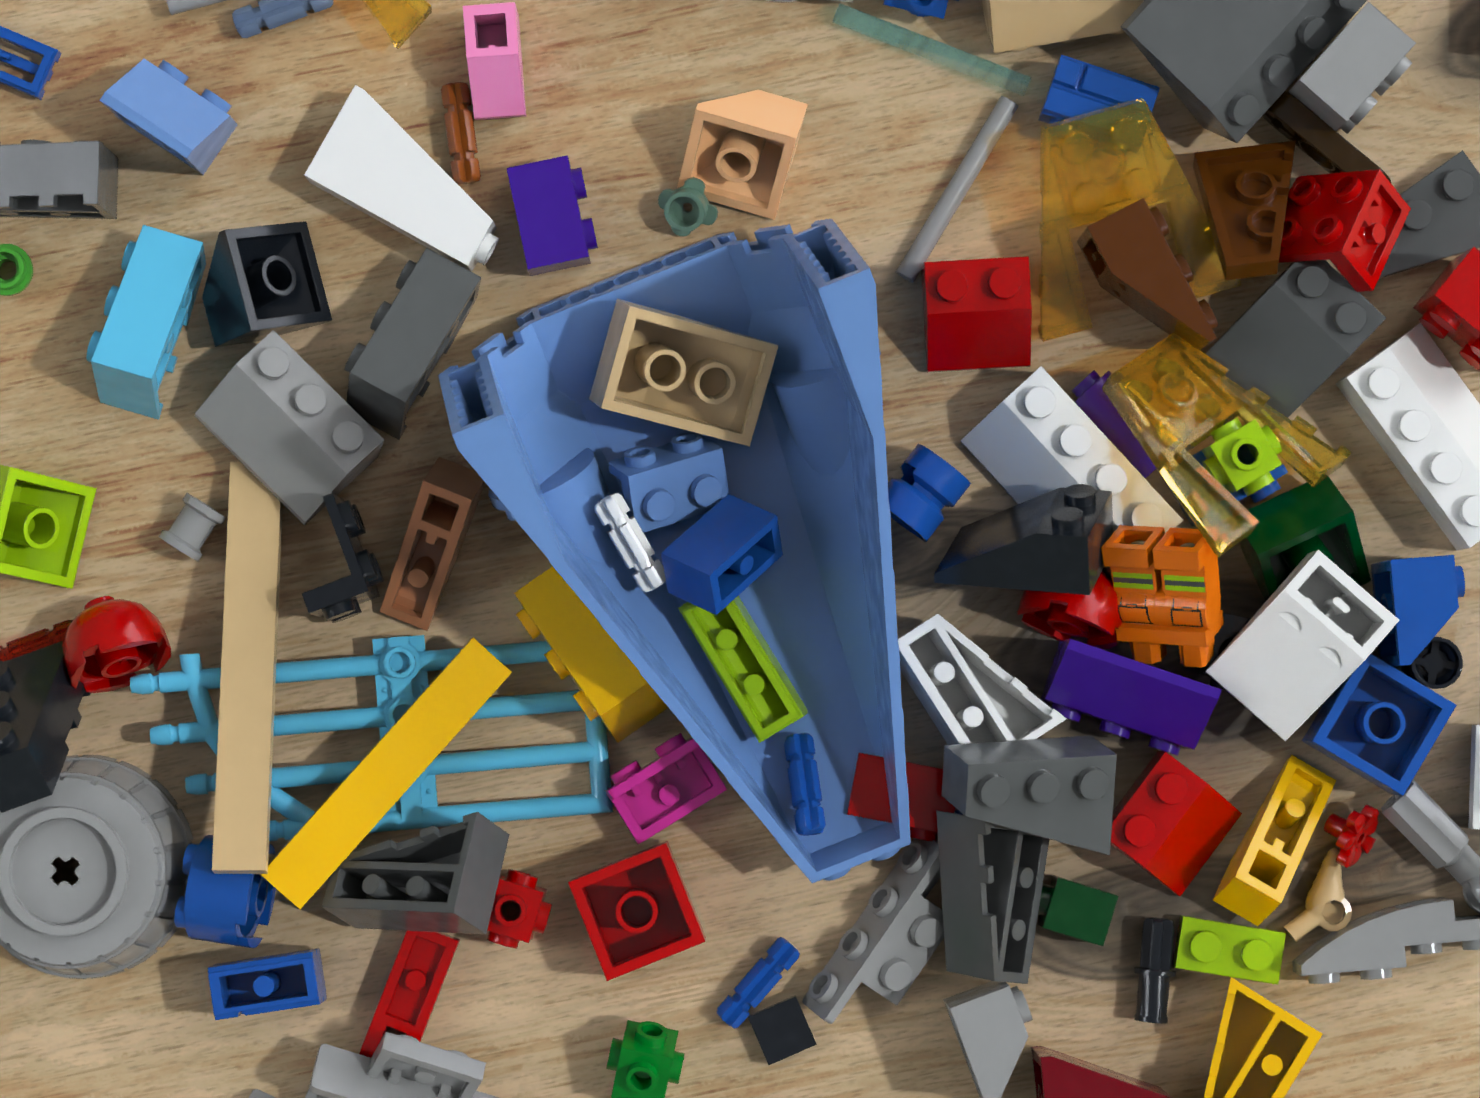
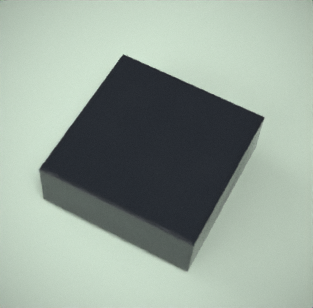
[748,995,817,1065]

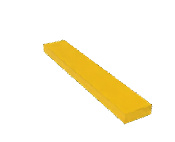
[260,637,512,909]

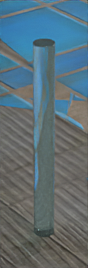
[833,3,1031,96]

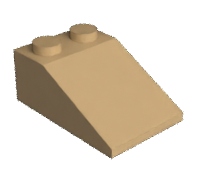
[589,299,778,447]

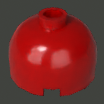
[1017,571,1122,649]
[62,596,171,693]

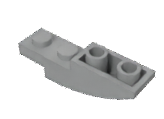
[1292,897,1480,984]

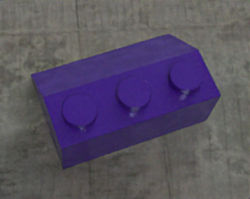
[1040,639,1222,756]

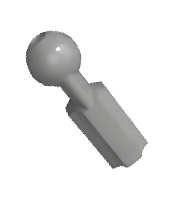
[1381,780,1480,914]

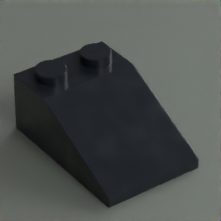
[934,484,1113,595]

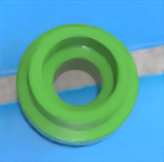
[0,244,33,296]

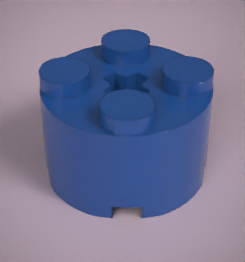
[174,835,276,948]

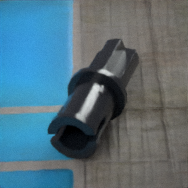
[1134,917,1176,1024]

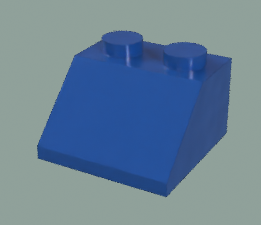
[1371,555,1465,666]

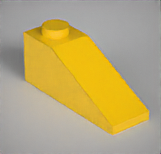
[1213,755,1336,926]

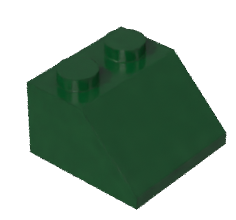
[1232,473,1371,601]

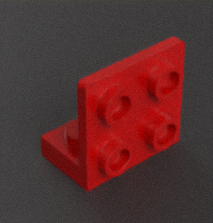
[1279,169,1411,292]

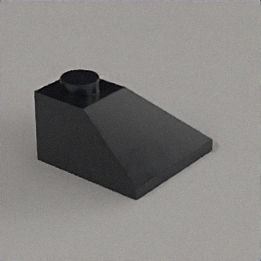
[202,221,332,347]

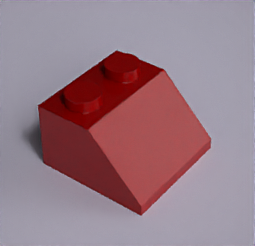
[921,256,1032,373]
[1111,751,1242,897]

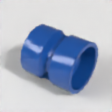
[888,443,971,542]

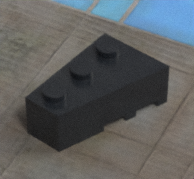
[0,641,91,813]

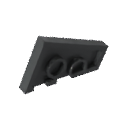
[1379,150,1480,279]

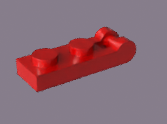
[359,931,461,1058]

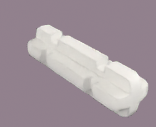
[594,493,666,592]

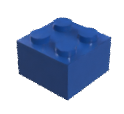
[1302,654,1457,796]

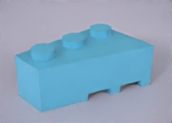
[86,225,206,420]

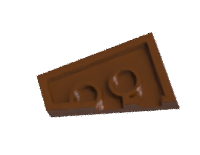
[1193,140,1296,280]

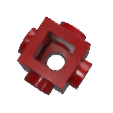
[487,869,552,949]

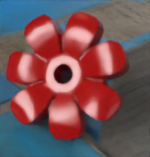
[1324,804,1379,868]

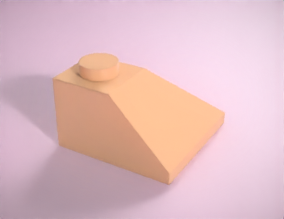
[677,90,808,220]

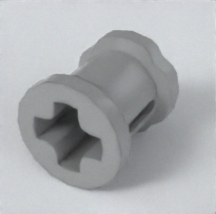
[159,493,226,561]

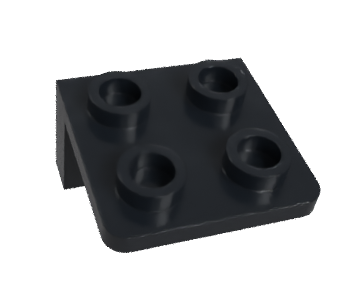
[301,493,384,623]

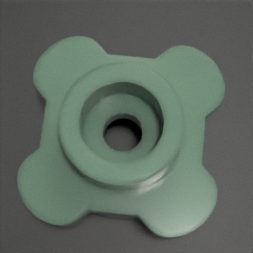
[658,177,718,237]

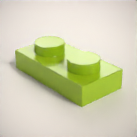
[1173,915,1286,985]

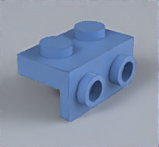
[608,432,729,533]

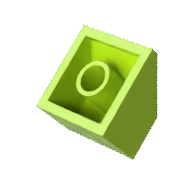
[0,465,97,589]

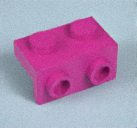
[605,733,727,845]

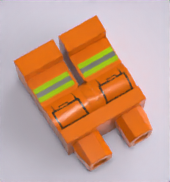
[1101,525,1224,668]

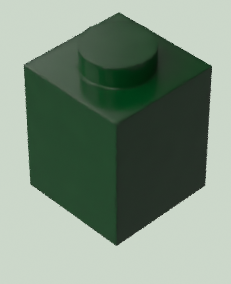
[1038,875,1119,946]

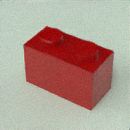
[847,753,955,842]

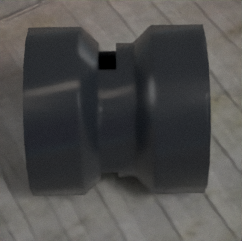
[1401,637,1463,689]

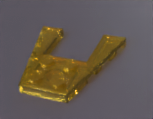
[1038,98,1242,342]
[1102,333,1352,557]

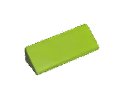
[678,596,808,743]

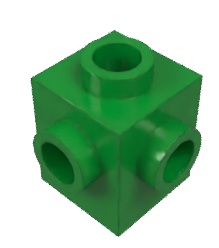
[606,1020,685,1098]

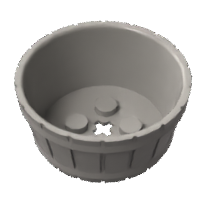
[0,755,194,979]

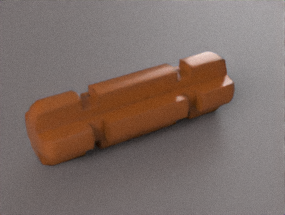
[441,82,481,184]

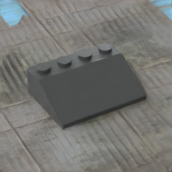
[1121,0,1367,143]

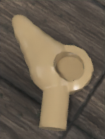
[1283,848,1352,943]

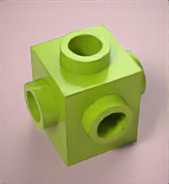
[1202,417,1282,496]

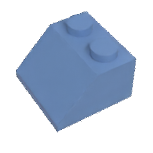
[100,58,238,175]

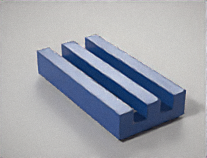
[0,26,62,100]

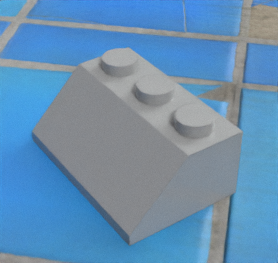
[195,330,384,525]

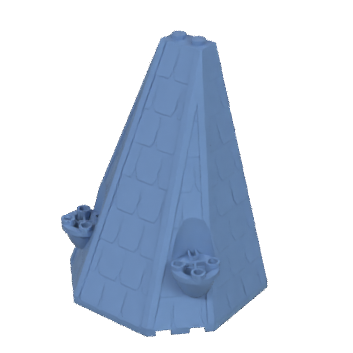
[438,219,911,883]

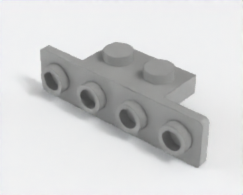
[802,838,944,1024]
[309,1032,499,1098]

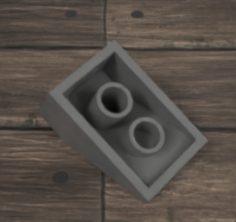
[1195,260,1386,432]

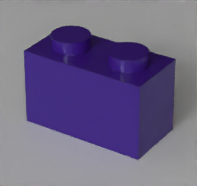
[507,155,598,276]

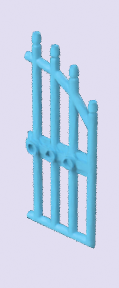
[130,635,613,842]

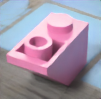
[463,2,526,120]

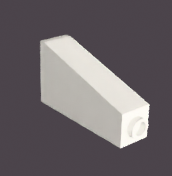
[304,85,499,272]

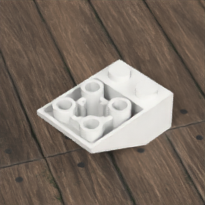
[1205,550,1400,741]

